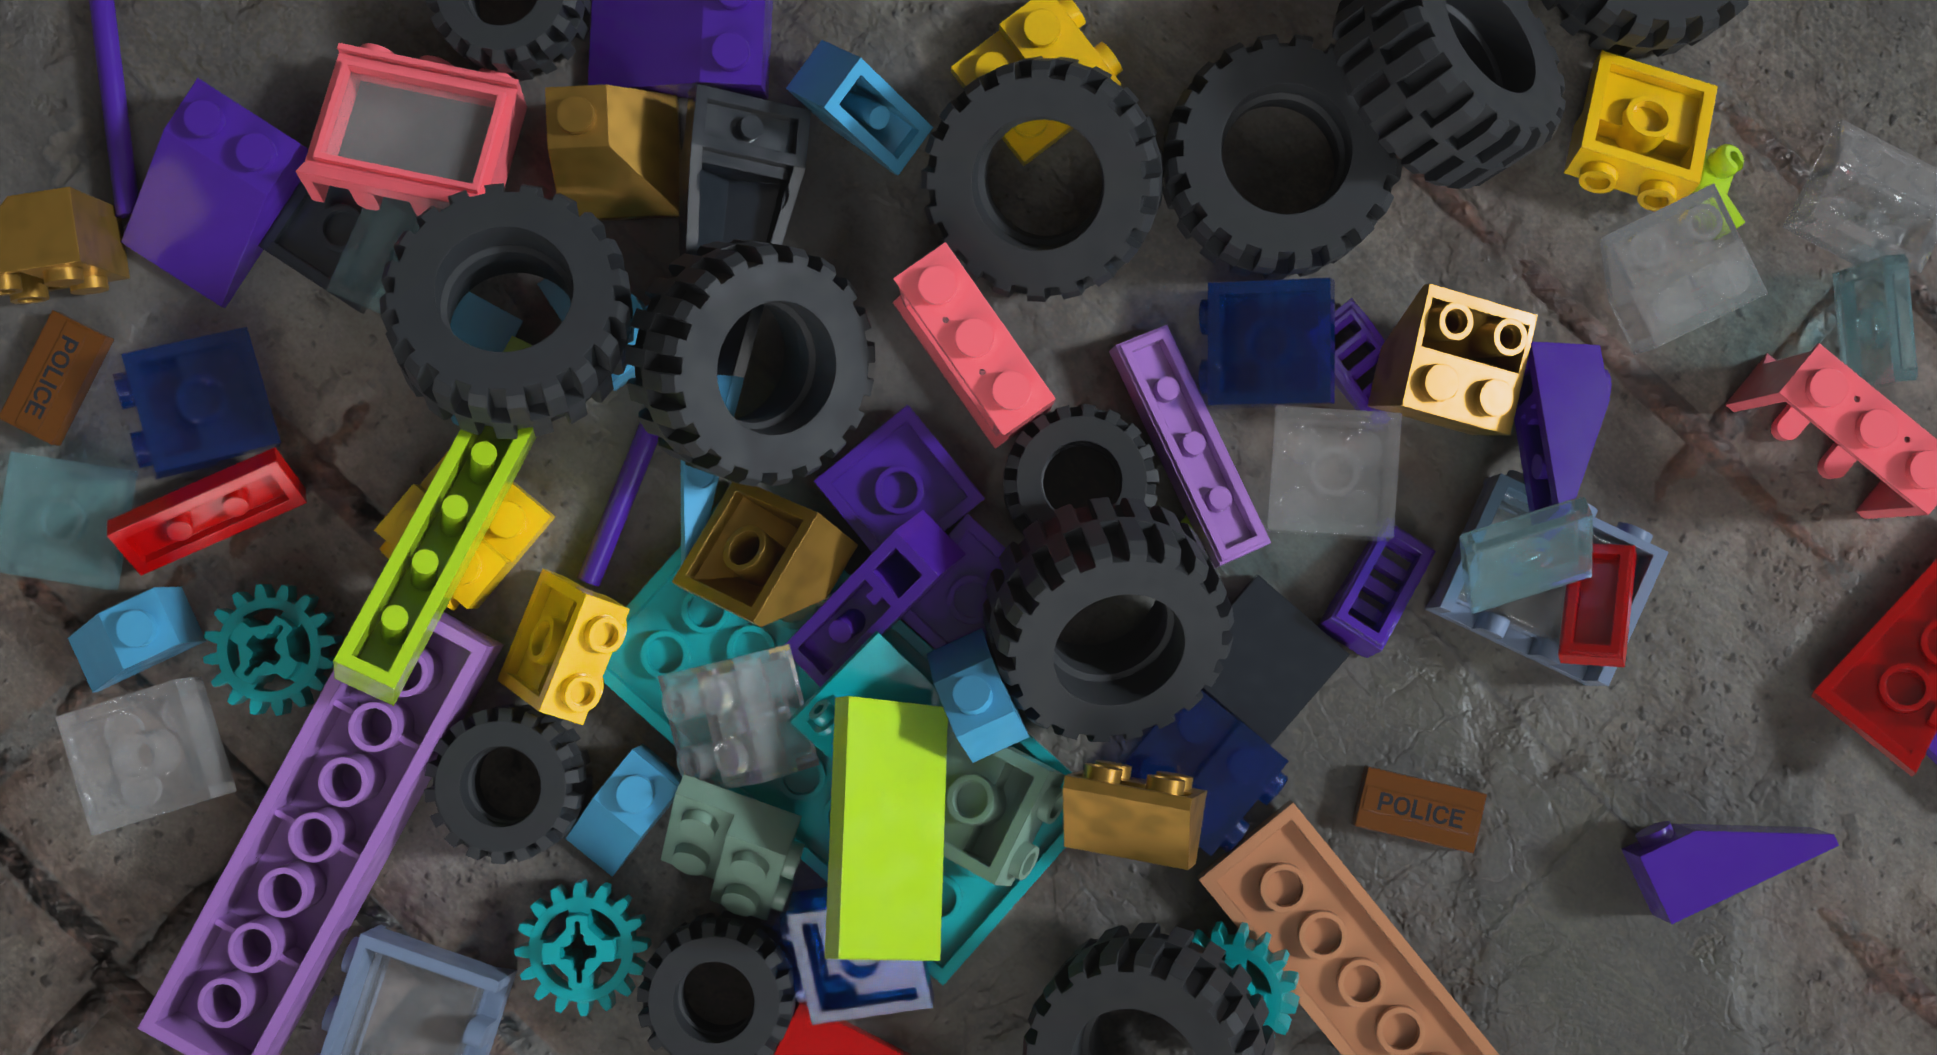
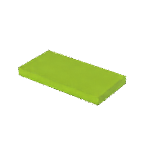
[825,696,948,961]

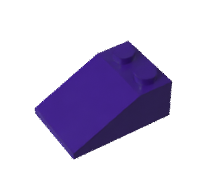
[588,0,773,100]
[121,78,309,308]

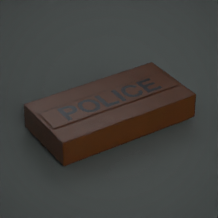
[0,310,114,446]
[1351,765,1487,854]

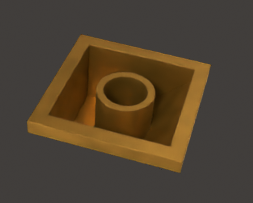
[545,84,681,221]
[672,482,858,627]

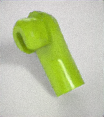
[1691,144,1745,239]

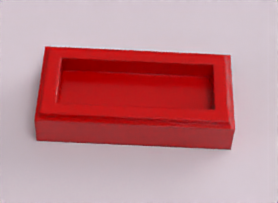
[1558,543,1637,668]

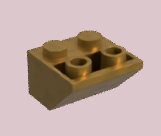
[0,187,130,304]
[1368,284,1538,435]
[1063,760,1207,870]

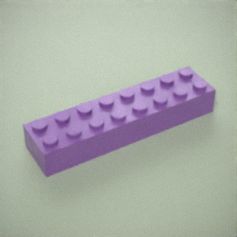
[138,612,504,1055]

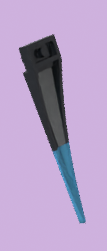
[679,84,811,565]

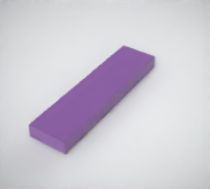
[1109,325,1271,569]

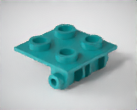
[788,631,943,761]

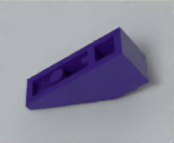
[1514,342,1612,536]
[782,510,966,687]
[1621,821,1839,924]

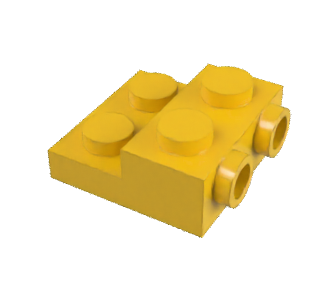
[951,0,1123,167]
[1564,50,1718,212]
[374,452,555,610]
[497,568,630,725]

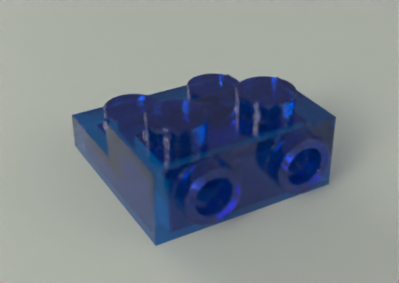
[1199,278,1335,409]
[112,327,281,480]
[1121,690,1289,856]
[780,887,934,1025]

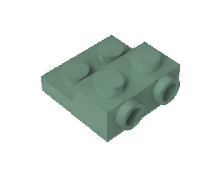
[944,720,1065,886]
[661,774,805,921]

